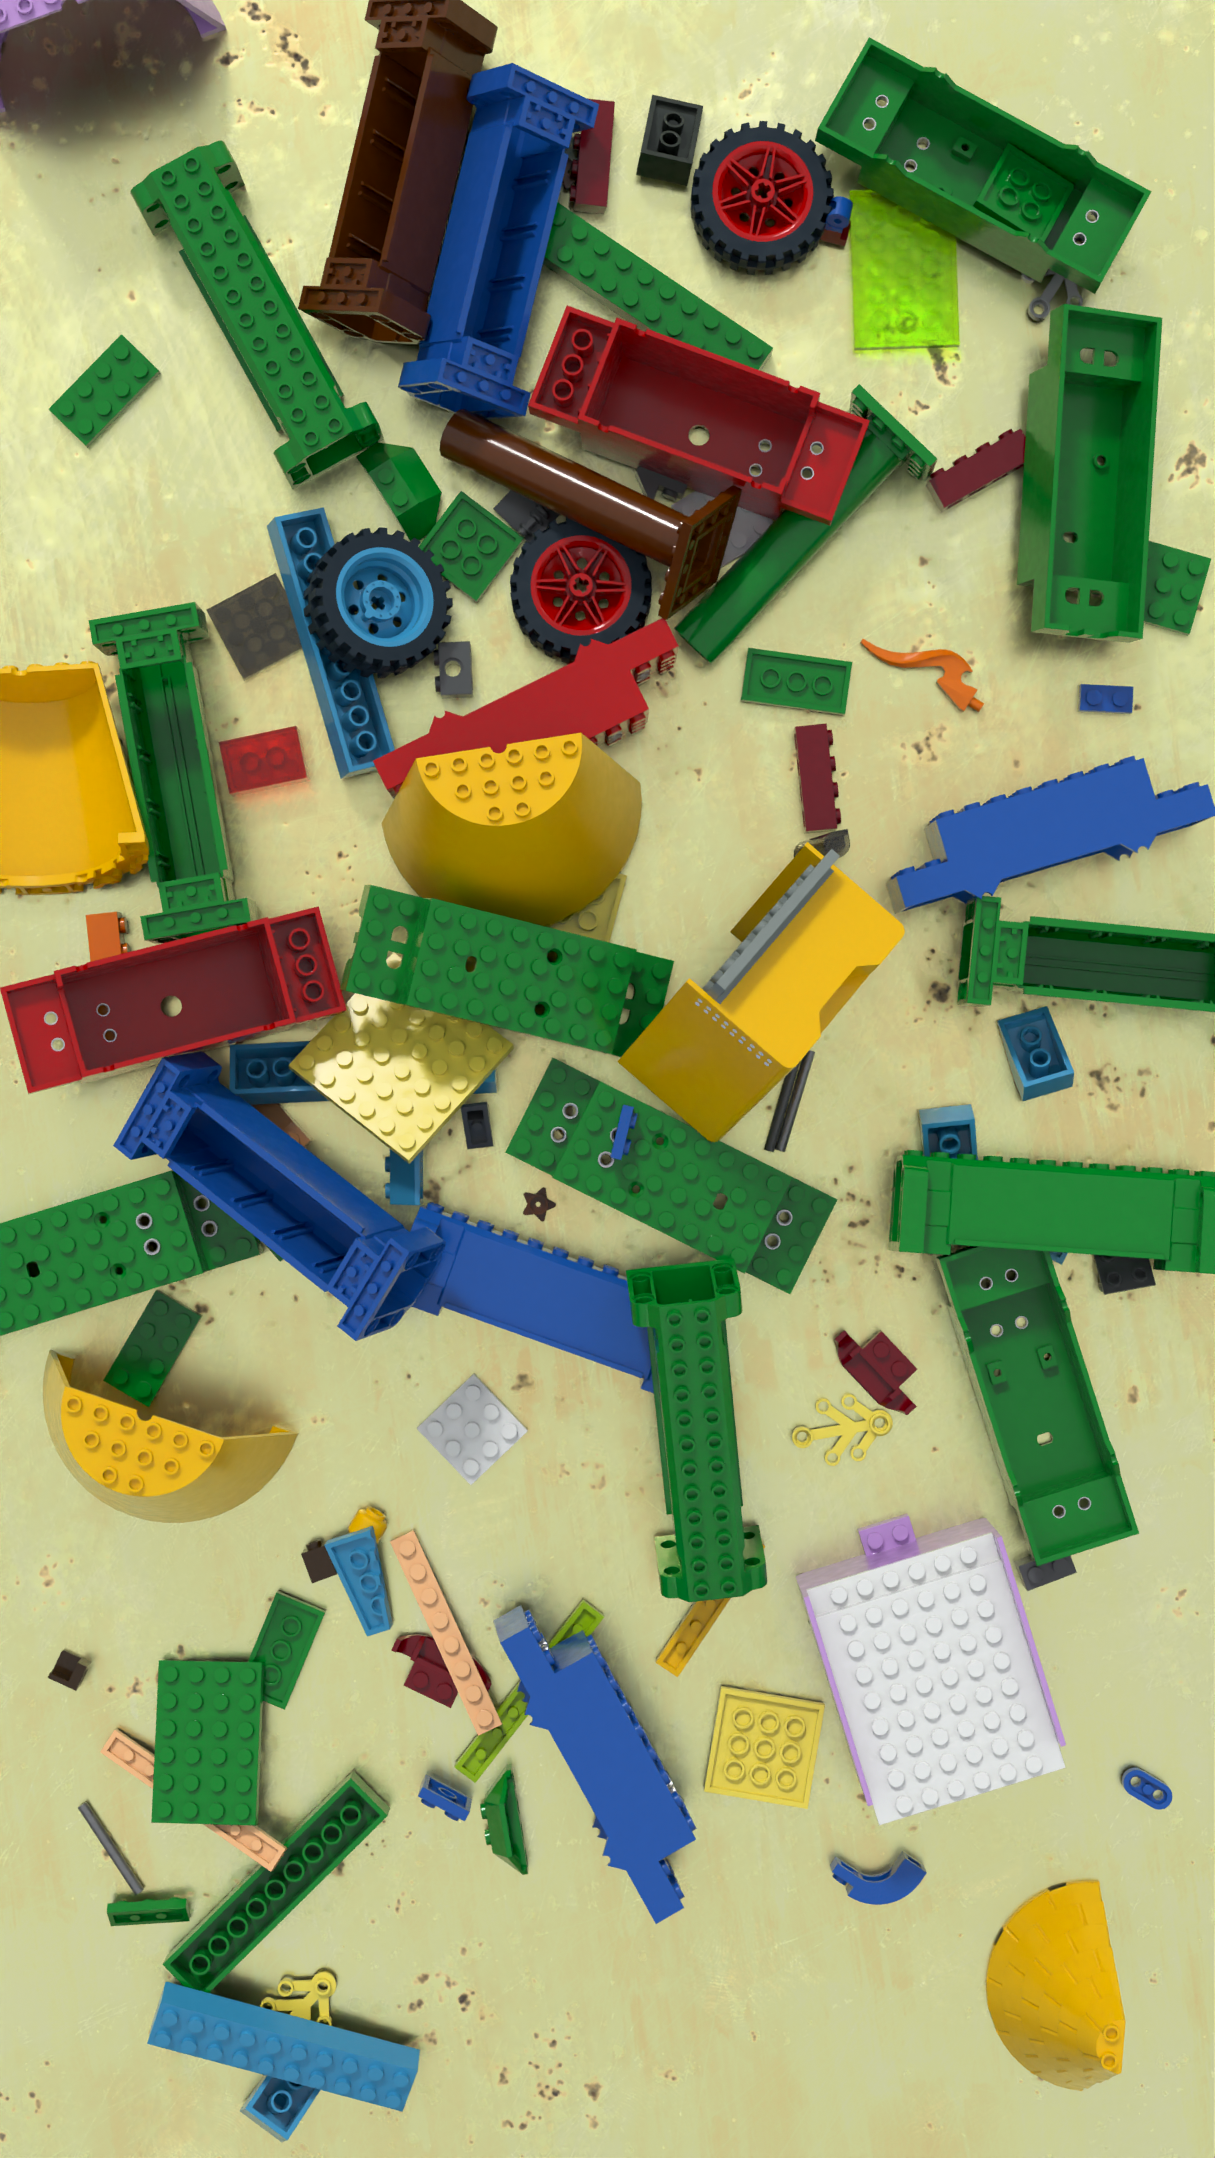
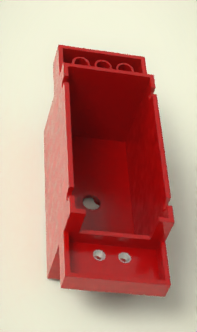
[528,305,870,526]
[0,906,347,1095]

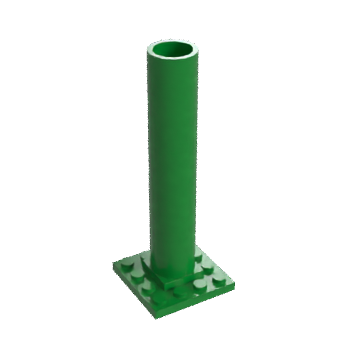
[674,384,937,665]

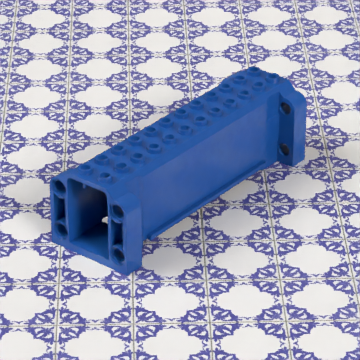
[398,63,599,420]
[113,1051,446,1341]
[410,1202,654,1393]

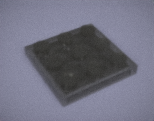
[207,573,303,681]

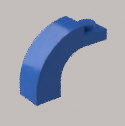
[830,1851,927,1905]

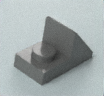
[636,466,687,501]
[461,1102,493,1149]

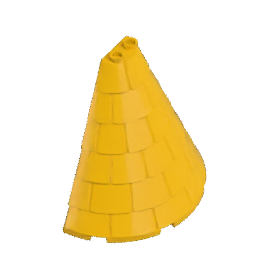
[986,1880,1126,2091]

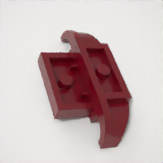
[835,1330,917,1415]
[391,1634,491,1708]

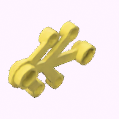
[792,1393,893,1466]
[260,1972,337,2026]

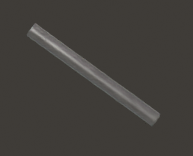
[775,1050,815,1152]
[78,1802,144,1895]

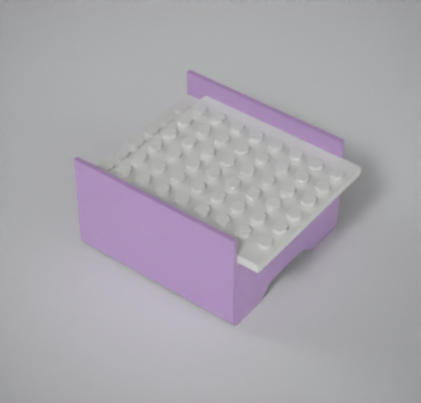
[796,1514,1066,1825]

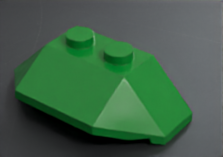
[356,442,442,541]
[480,1764,529,1875]

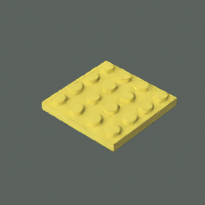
[704,1686,825,1809]

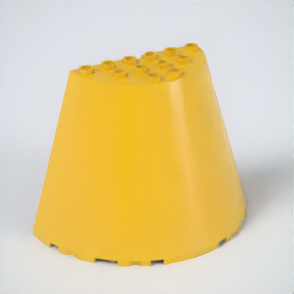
[0,661,149,895]
[382,733,642,926]
[43,1350,298,1523]

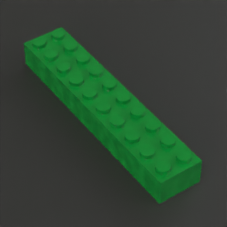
[543,202,773,371]
[162,1771,390,1993]

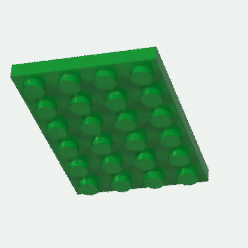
[151,1660,264,1826]

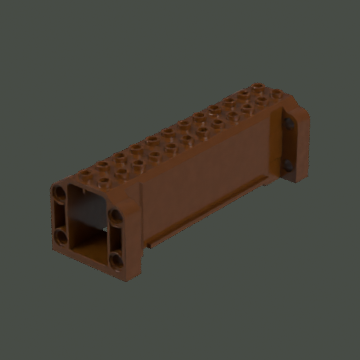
[298,0,498,344]

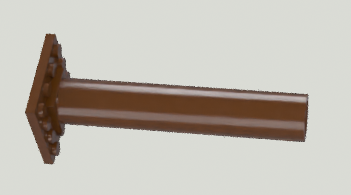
[439,408,742,620]

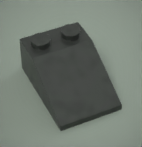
[636,95,703,186]

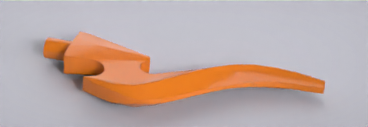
[860,639,984,712]

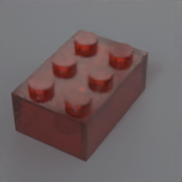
[219,726,310,797]

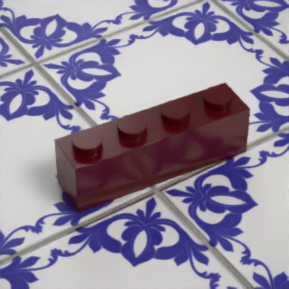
[569,98,615,214]
[926,428,1026,513]
[794,723,841,834]

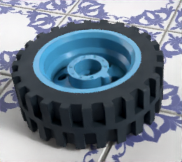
[303,527,453,678]

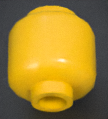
[348,1506,387,1544]

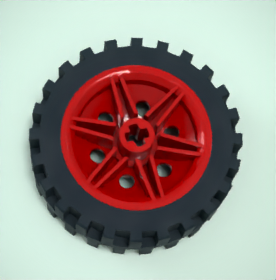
[691,121,834,275]
[510,517,652,663]

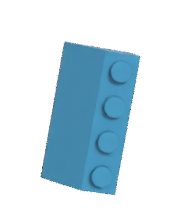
[385,1145,423,1205]

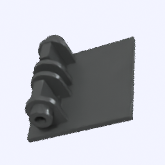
[493,490,560,543]
[1094,1255,1156,1295]

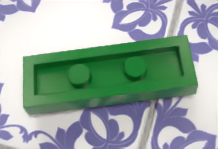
[107,1897,190,1926]

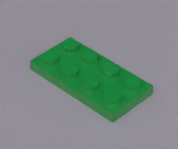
[49,334,160,448]
[741,648,852,715]
[103,1289,203,1407]
[248,1591,326,1710]

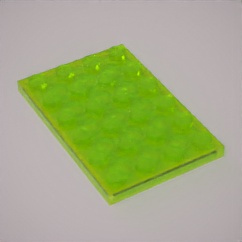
[849,190,960,350]

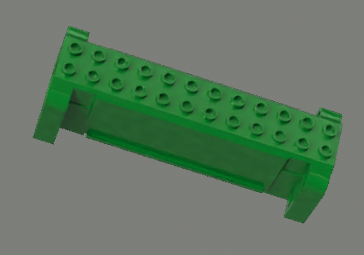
[130,141,384,490]
[88,602,258,944]
[957,896,1215,1012]
[888,1150,1215,1274]
[626,1258,767,1602]

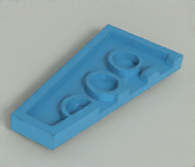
[324,1526,393,1636]

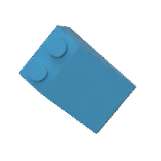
[997,1006,1074,1101]
[919,1104,978,1160]
[240,2075,320,2142]

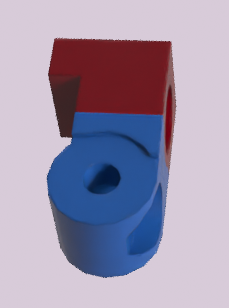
[820,196,853,247]

